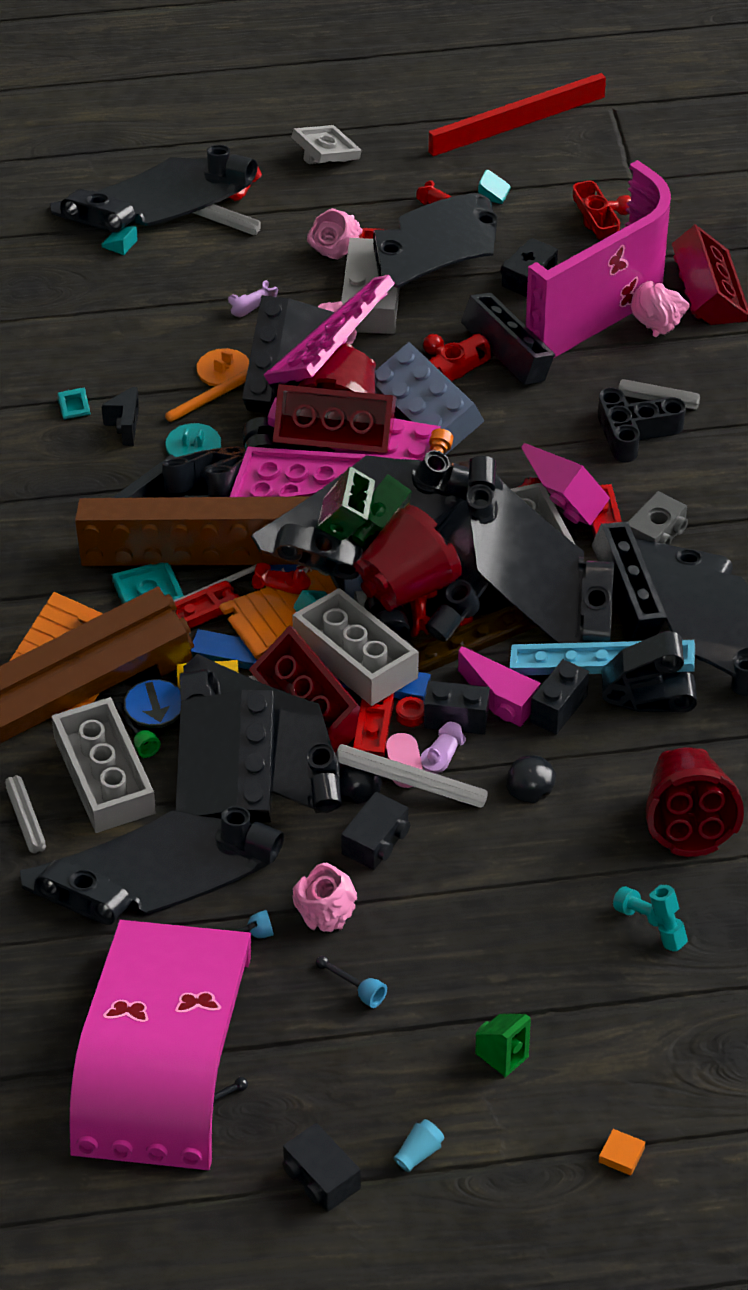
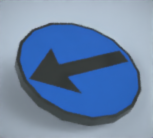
[124,679,181,728]

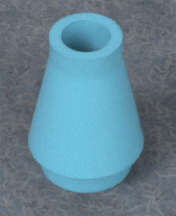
[394,1119,445,1172]

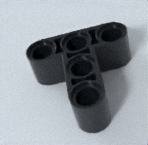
[598,387,686,462]

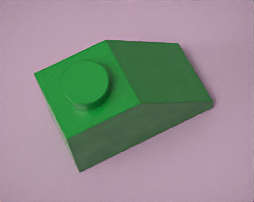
[475,1014,531,1078]

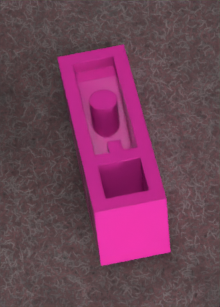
[458,647,541,727]

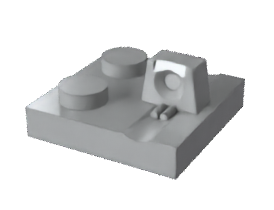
[291,125,362,164]

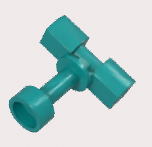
[613,885,688,951]

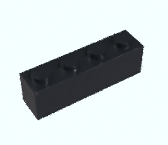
[461,292,555,385]
[592,521,667,641]

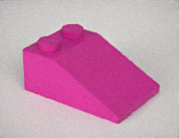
[521,443,610,526]

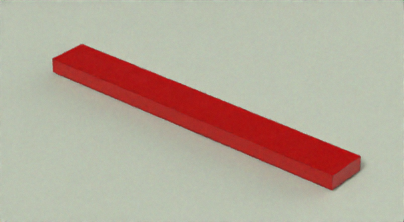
[429,73,606,156]

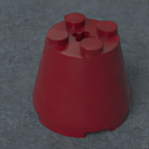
[298,343,376,394]
[354,505,462,611]
[645,747,744,857]

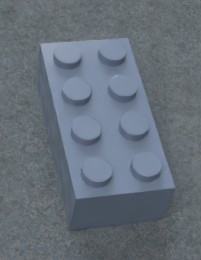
[375,342,484,455]

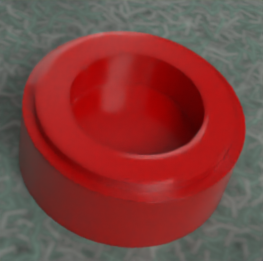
[396,697,424,727]

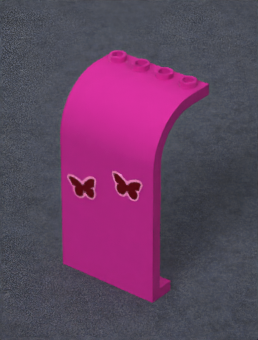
[526,160,671,358]
[70,920,251,1170]

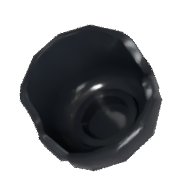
[506,755,556,803]
[339,763,382,804]

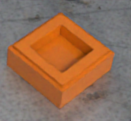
[599,1129,645,1175]

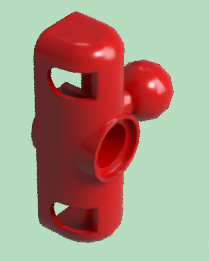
[572,180,631,241]
[423,334,491,382]

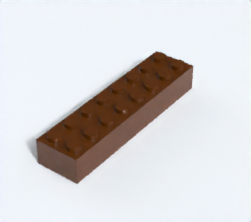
[75,496,310,566]

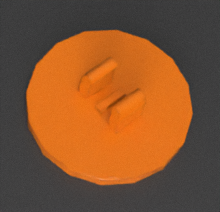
[197,348,249,387]

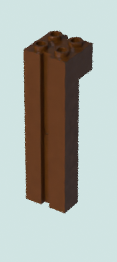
[0,586,194,744]

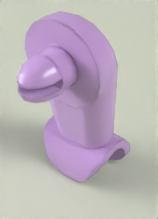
[228,280,278,317]
[420,722,466,773]

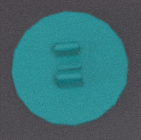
[166,423,221,457]

